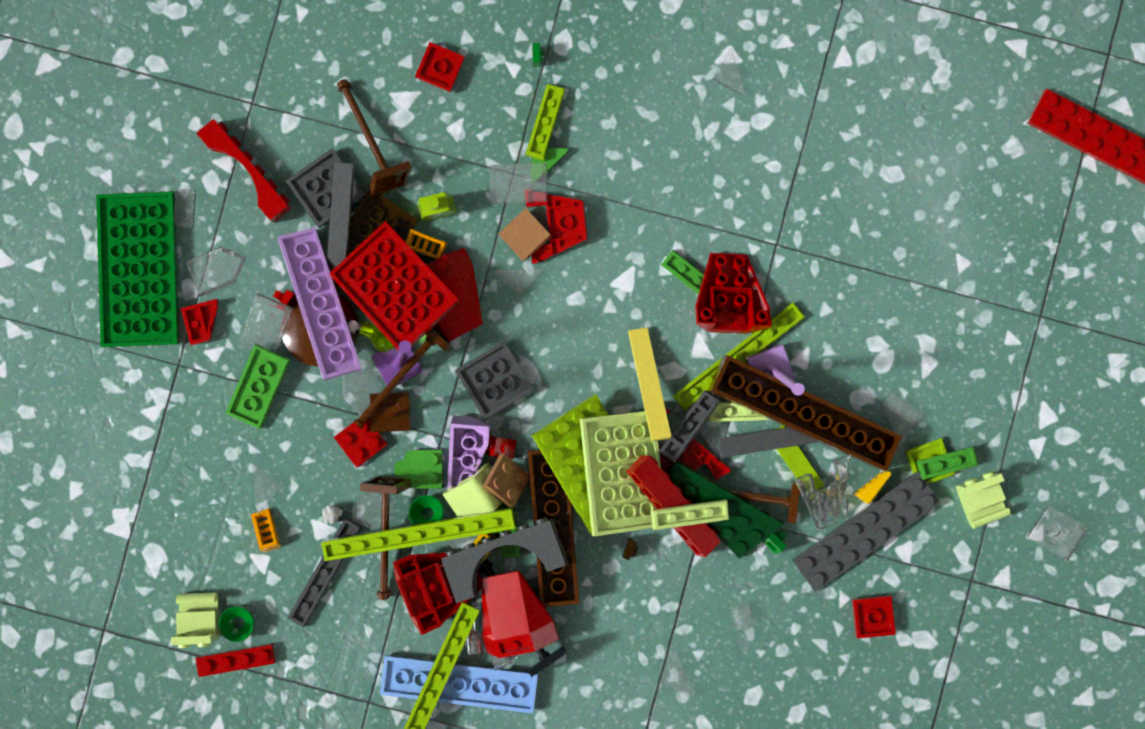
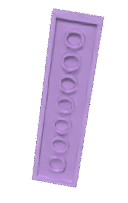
[278,227,362,381]

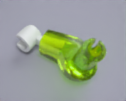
[347,320,394,352]

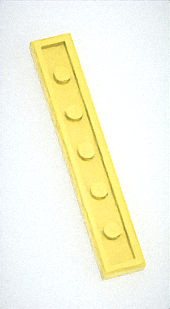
[628,328,671,442]

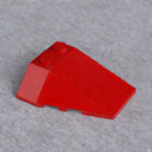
[427,248,483,342]
[393,551,482,635]

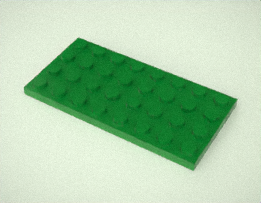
[96,192,179,348]

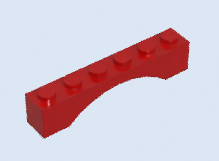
[196,118,292,223]

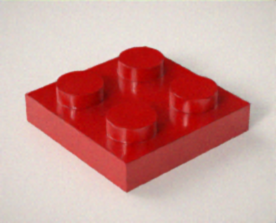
[415,42,465,93]
[333,419,388,468]
[852,595,896,639]

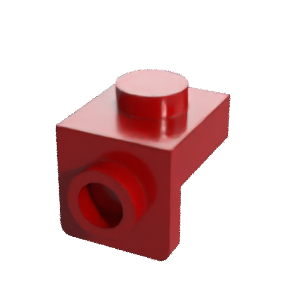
[485,435,517,459]

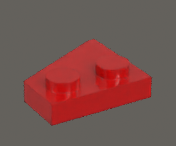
[181,299,219,346]

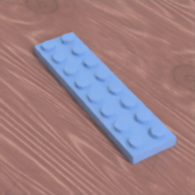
[380,655,538,713]

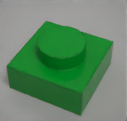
[532,43,544,67]

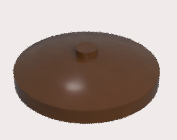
[281,294,359,367]

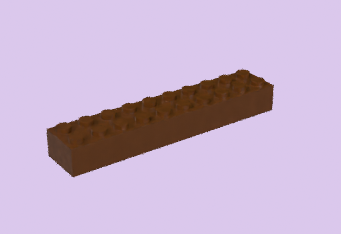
[708,355,902,471]

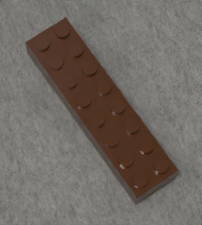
[528,450,579,607]

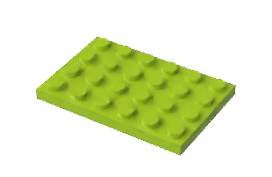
[531,394,608,534]

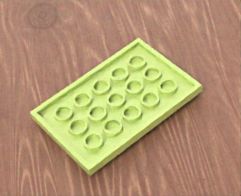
[580,411,661,536]

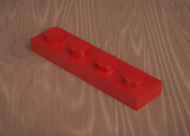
[195,643,276,677]

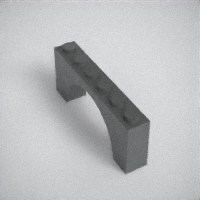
[441,517,569,603]

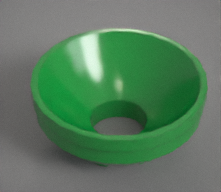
[408,495,444,525]
[218,606,255,642]

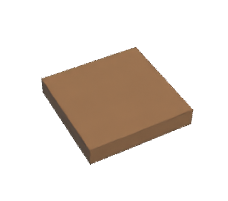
[499,208,552,262]

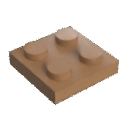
[483,454,530,508]

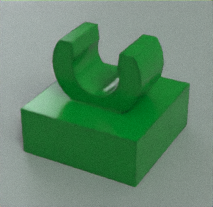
[762,530,787,554]

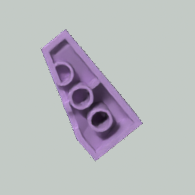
[447,415,490,489]

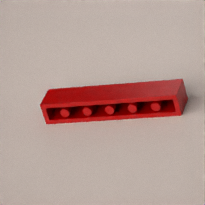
[626,455,721,558]

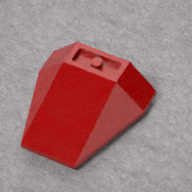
[695,253,772,334]
[482,570,559,658]

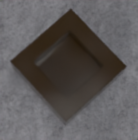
[622,538,638,560]

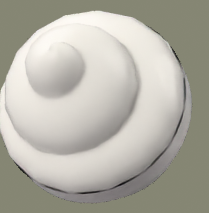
[322,505,343,524]

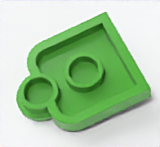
[394,450,443,489]

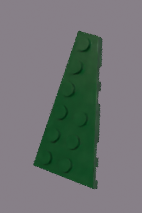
[665,460,784,559]

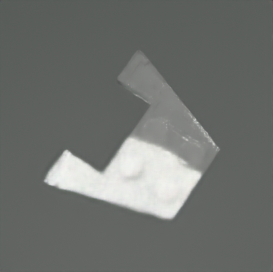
[795,456,850,529]

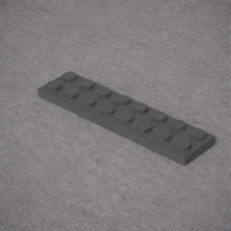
[792,471,941,592]

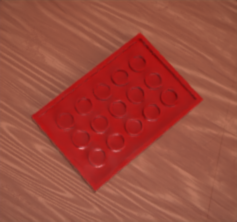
[329,221,460,351]

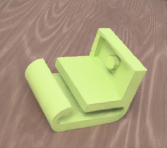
[442,463,502,517]
[956,471,1010,529]
[171,592,220,648]

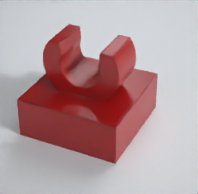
[273,290,296,311]

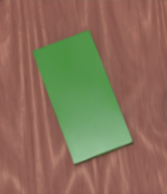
[225,344,291,429]

